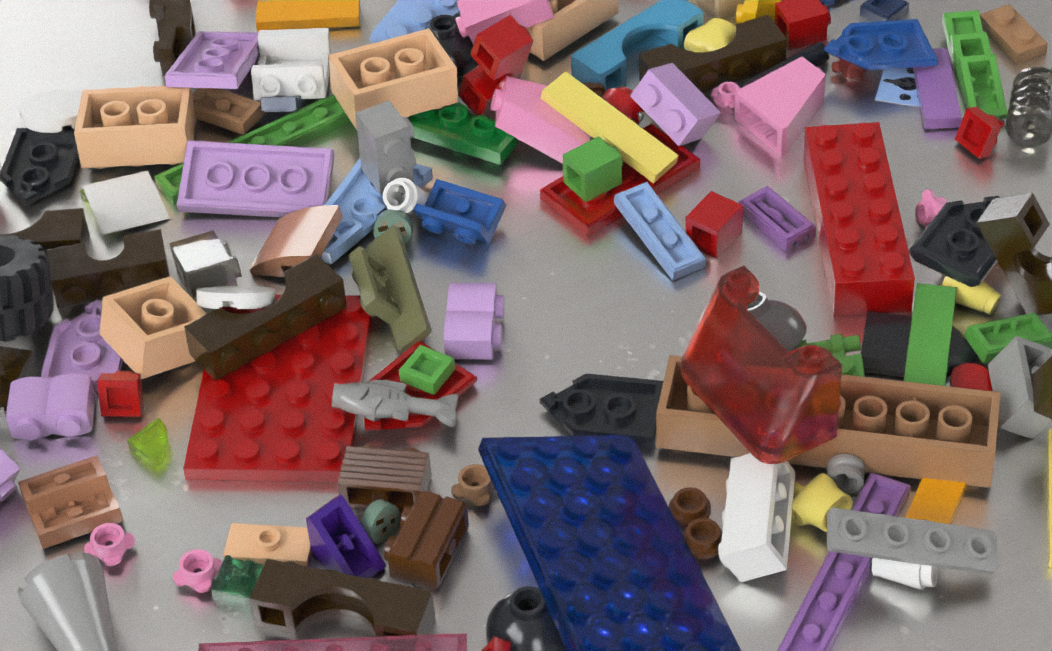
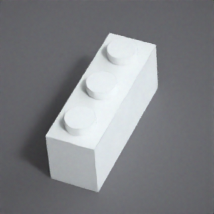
[718,446,796,582]

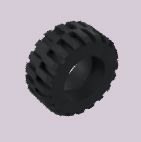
[0,234,54,342]

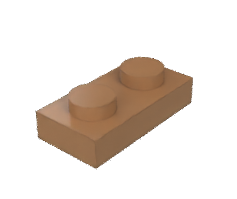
[980,4,1048,65]
[192,88,264,135]

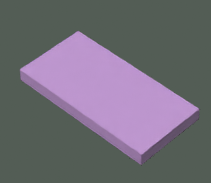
[165,31,260,89]
[177,140,335,218]

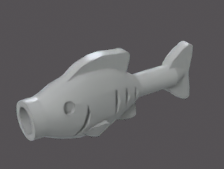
[332,380,458,427]

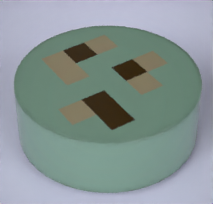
[373,209,413,245]
[360,499,399,544]

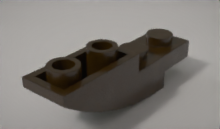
[149,0,196,76]

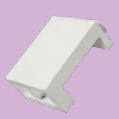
[251,28,331,101]

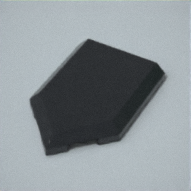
[0,128,79,206]
[909,196,1000,287]
[861,311,980,378]
[539,373,664,445]

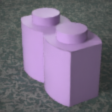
[443,282,505,360]
[6,373,96,440]

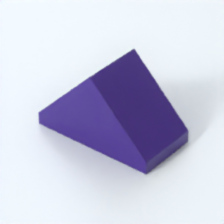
[306,494,386,578]

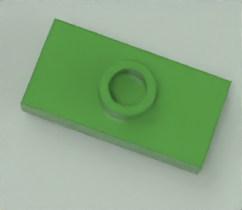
[964,312,1052,364]

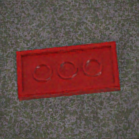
[540,123,700,237]

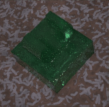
[211,555,264,608]

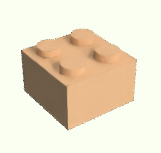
[99,276,207,379]

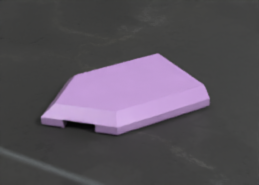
[41,299,124,393]

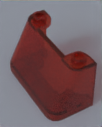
[681,265,842,464]

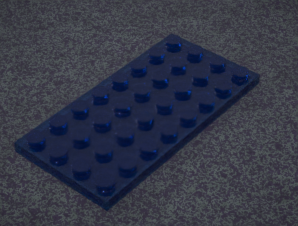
[478,435,741,651]

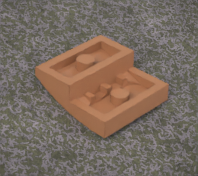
[249,205,343,277]
[18,455,123,549]

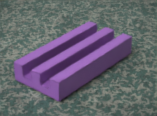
[738,186,816,252]

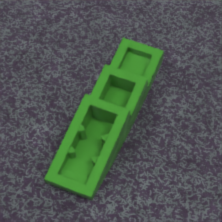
[942,10,1008,119]

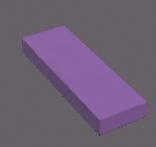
[913,48,962,129]

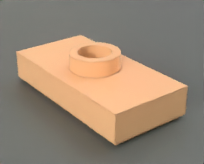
[223,523,312,568]

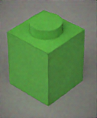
[562,136,623,202]

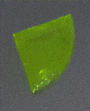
[127,418,169,470]

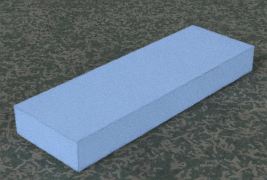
[614,182,706,281]

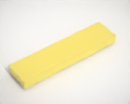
[540,71,679,184]

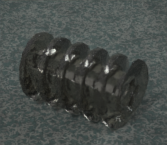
[1005,67,1052,147]

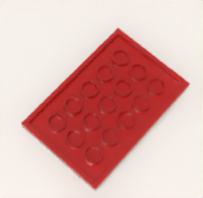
[183,294,372,482]

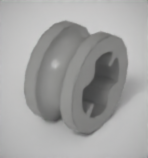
[827,454,865,494]

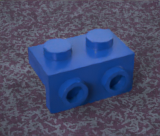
[413,179,507,245]

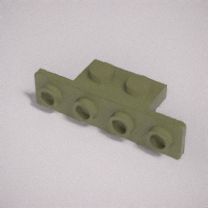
[349,226,432,353]

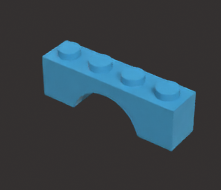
[571,0,703,90]

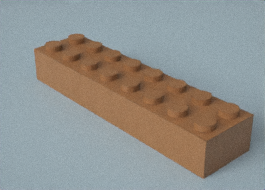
[656,355,1001,488]

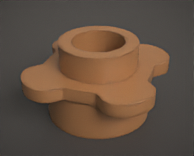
[451,464,500,506]

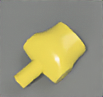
[684,18,736,52]
[791,473,853,532]

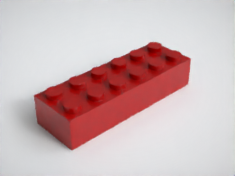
[803,122,915,317]

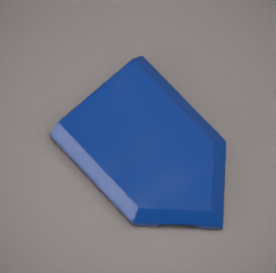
[824,19,938,71]

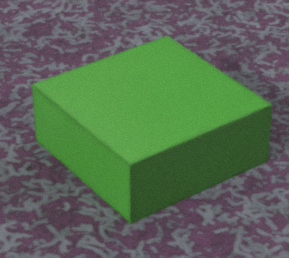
[399,345,455,395]

